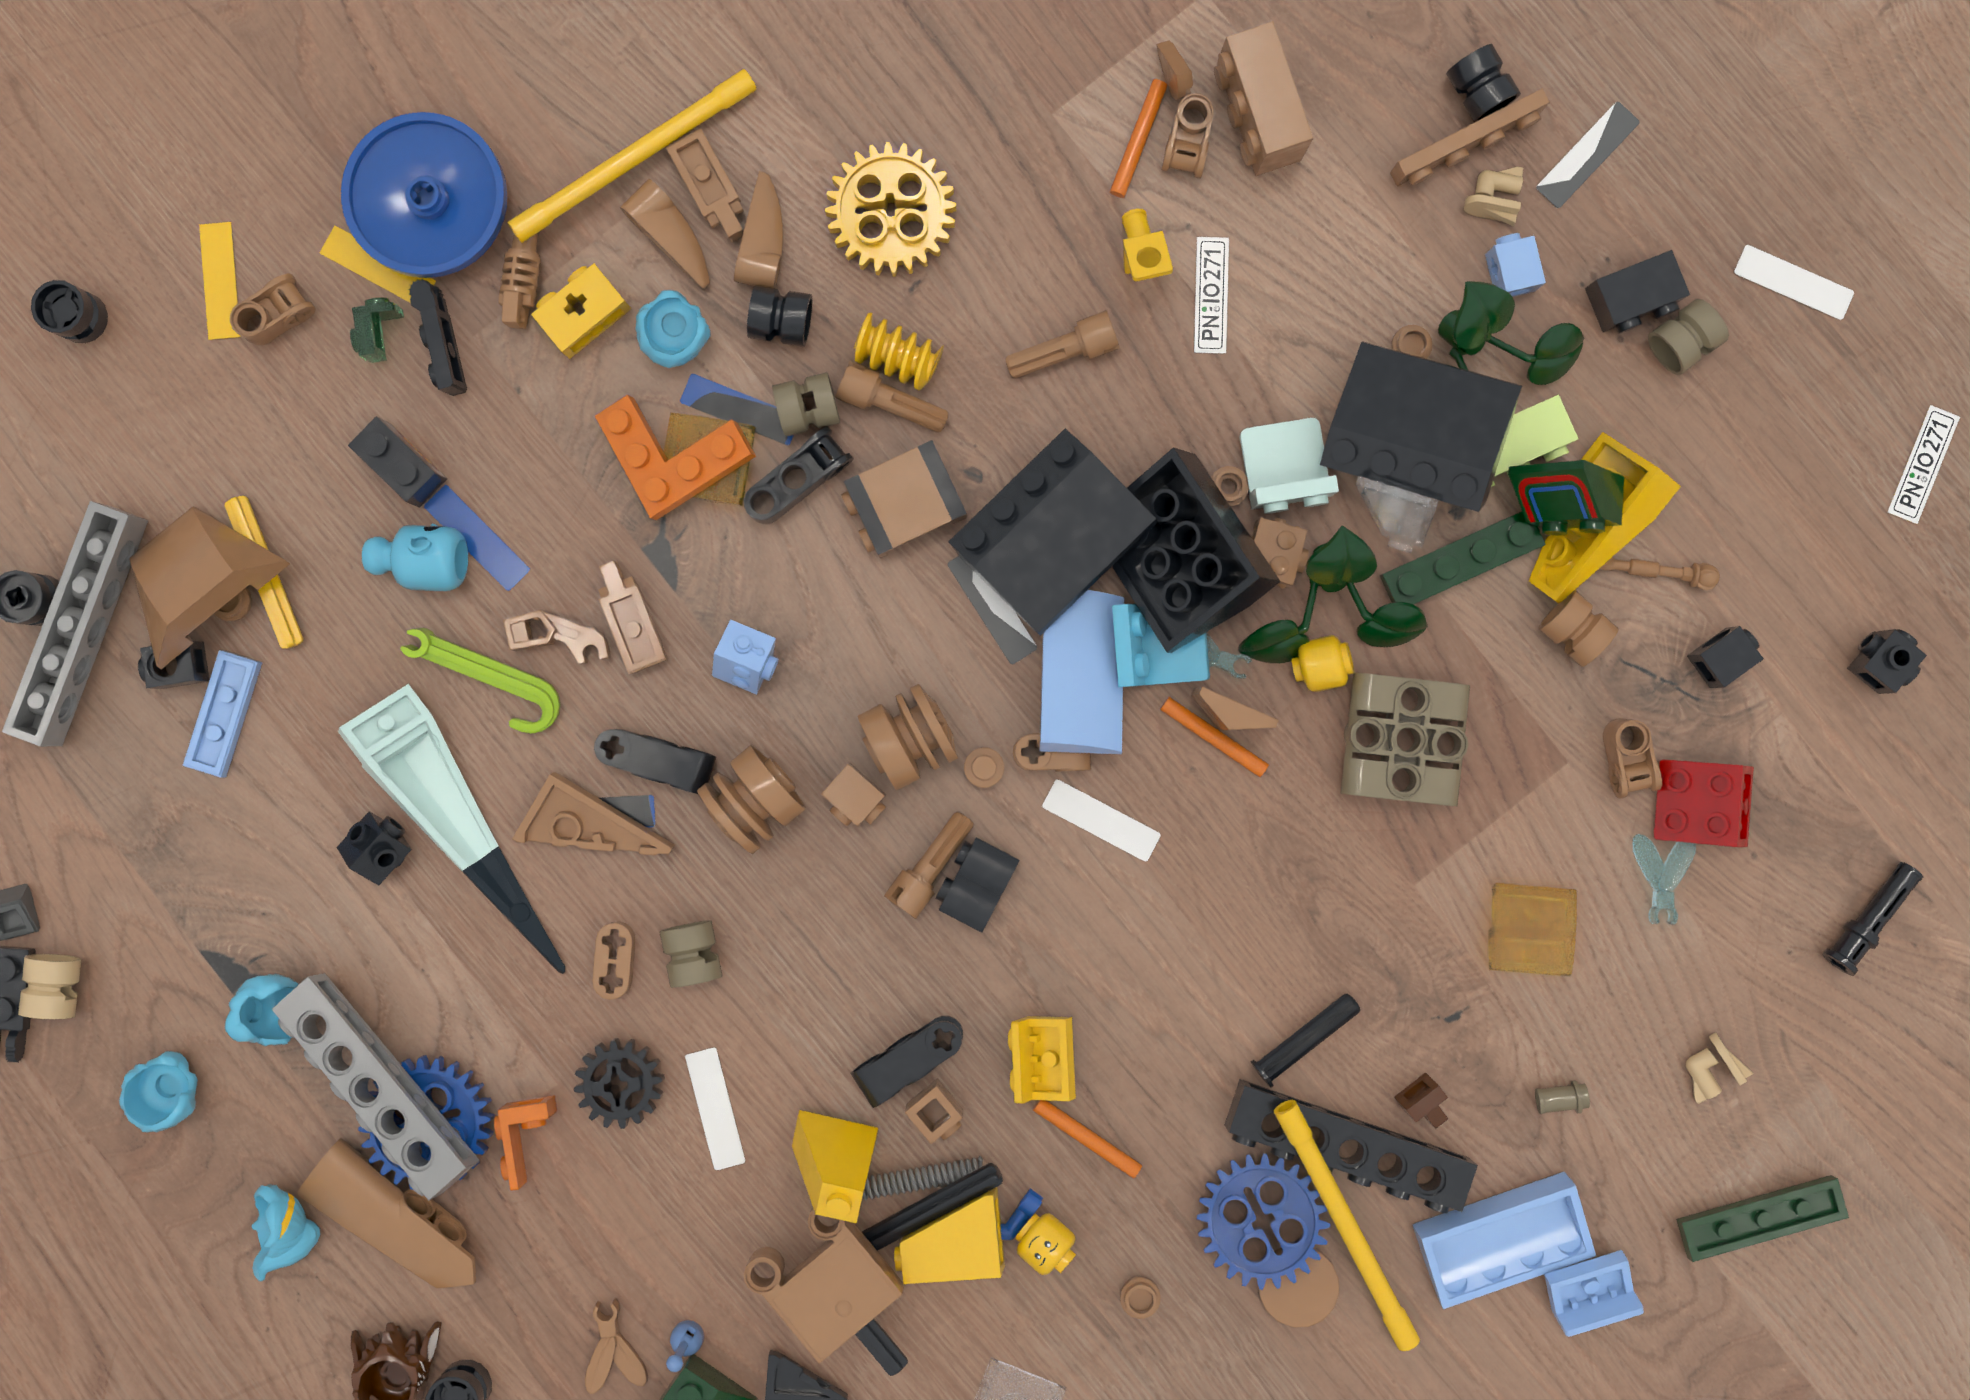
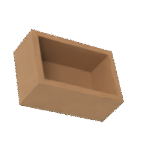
[1214,21,1313,176]

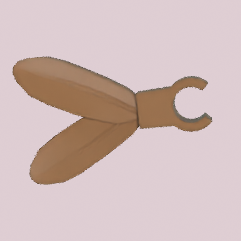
[585,1299,647,1394]

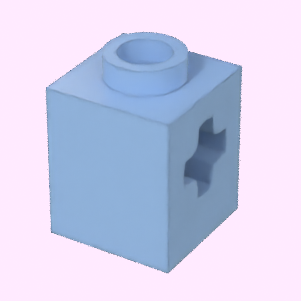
[1485,233,1546,297]

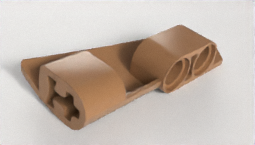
[297,1138,476,1288]

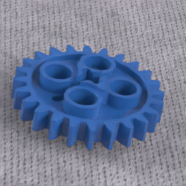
[358,1055,495,1190]
[1197,1153,1330,1290]

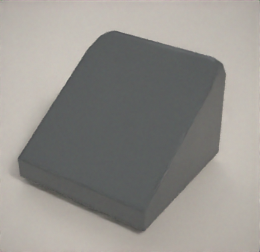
[0,884,40,941]

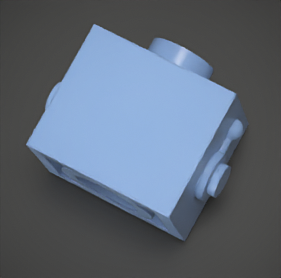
[712,619,779,695]

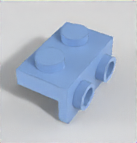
[1544,1250,1644,1337]

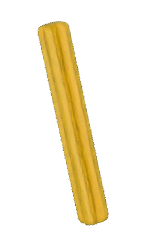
[224,496,304,649]

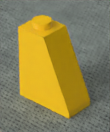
[792,1110,878,1223]
[894,1187,1005,1284]

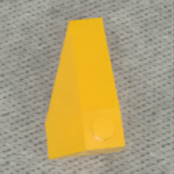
[1529,432,1681,604]

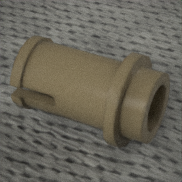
[1535,1080,1590,1114]

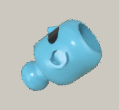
[362,524,468,591]

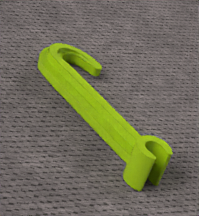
[400,628,560,734]

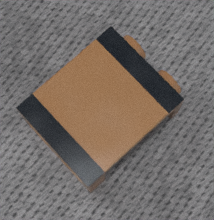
[841,440,967,558]

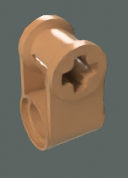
[1161,93,1214,179]
[230,273,316,345]
[1603,719,1662,799]
[1012,733,1091,772]

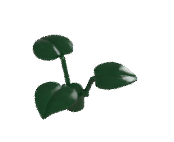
[1438,281,1585,385]
[1238,526,1428,664]

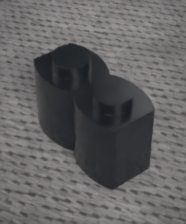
[935,837,1020,933]

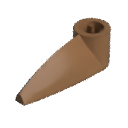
[734,171,783,288]
[620,179,710,290]

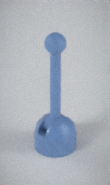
[666,1320,704,1372]

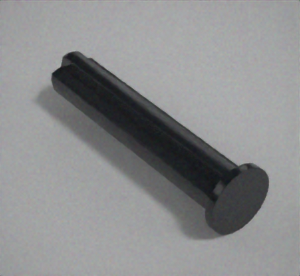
[1251,994,1361,1088]

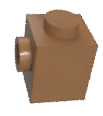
[821,763,886,827]
[905,1078,963,1144]

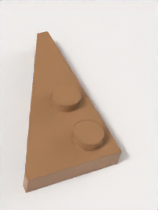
[512,771,675,855]

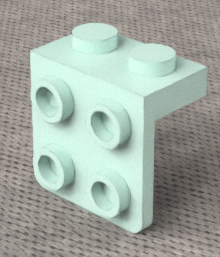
[1240,418,1339,514]

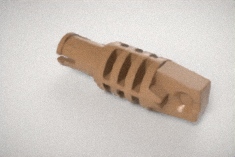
[499,214,541,329]

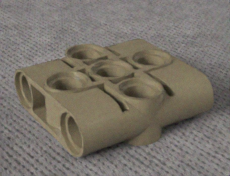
[1340,673,1470,807]

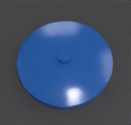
[341,112,508,278]

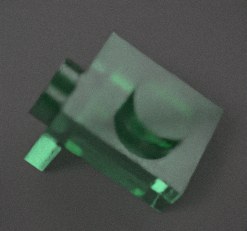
[350,298,404,363]

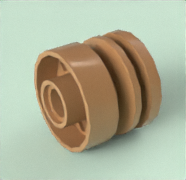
[857,684,958,791]
[697,744,806,855]

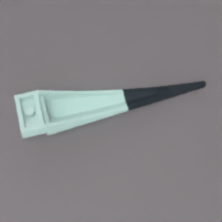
[338,684,565,974]

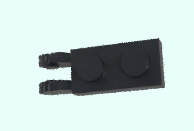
[408,279,467,396]
[0,946,36,1062]

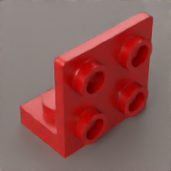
[1654,759,1754,847]

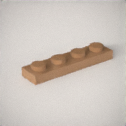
[1390,88,1550,187]

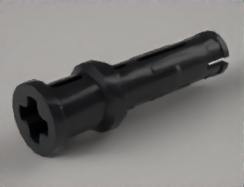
[1822,862,1923,976]

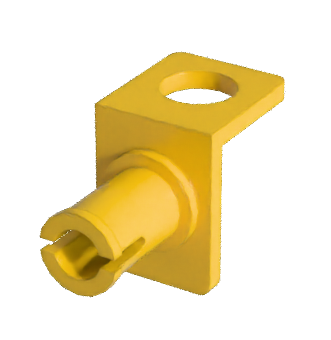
[1122,208,1173,281]

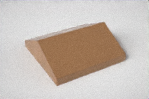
[1191,687,1279,730]

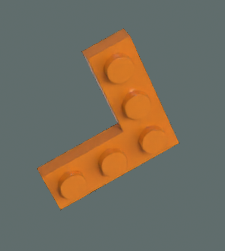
[595,395,756,520]

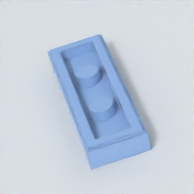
[183,650,262,778]

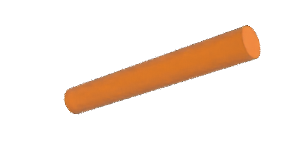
[1110,79,1168,198]
[1160,697,1269,777]
[1033,1100,1142,1179]

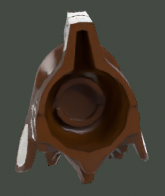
[350,1321,442,1400]

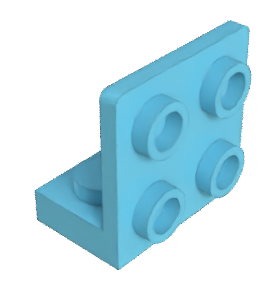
[1112,604,1210,687]

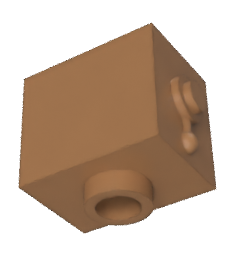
[1251,518,1309,589]

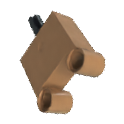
[744,1206,908,1376]

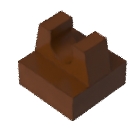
[1394,1073,1448,1129]

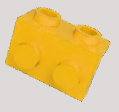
[1008,1016,1076,1104]

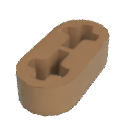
[592,921,635,1000]

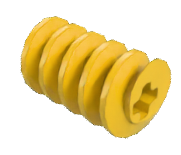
[854,312,944,391]

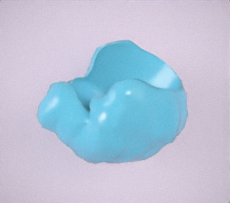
[635,290,711,368]
[225,974,299,1046]
[119,1051,198,1132]

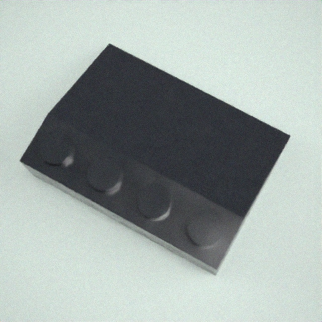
[1320,341,1522,512]
[948,428,1158,636]
[1112,447,1281,653]

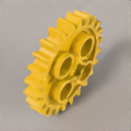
[825,142,957,277]

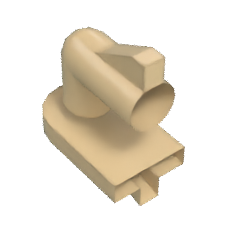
[1464,167,1523,226]
[1686,1032,1753,1104]

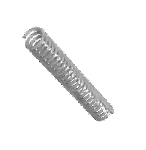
[863,1156,983,1200]

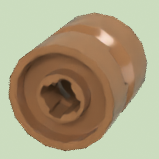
[1539,590,1619,667]

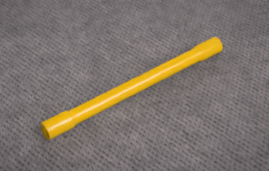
[507,69,757,243]
[1274,1100,1420,1351]

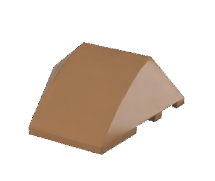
[130,506,290,669]

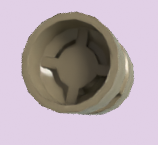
[1648,299,1729,375]
[772,372,840,437]
[659,920,723,988]

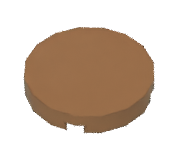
[1258,1248,1339,1328]

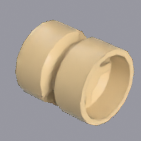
[18,954,81,1019]

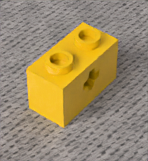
[531,263,631,359]

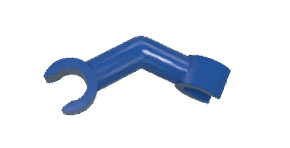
[1001,1188,1043,1240]

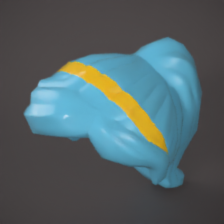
[251,1184,321,1282]

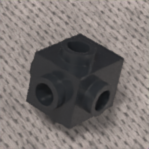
[1847,629,1927,694]
[336,811,412,886]

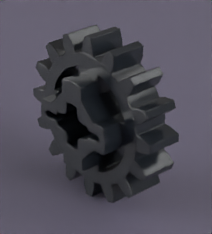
[574,1038,665,1129]

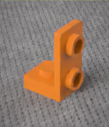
[494,1095,557,1191]

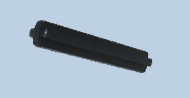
[862,1163,1003,1251]

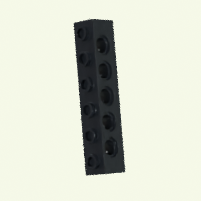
[1224,1079,1478,1214]

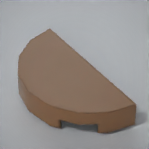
[1156,40,1193,100]

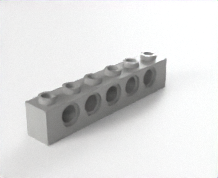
[2,501,148,747]
[272,973,480,1201]

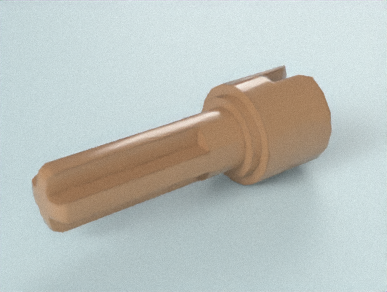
[1006,310,1120,378]
[835,360,949,432]
[884,812,974,919]

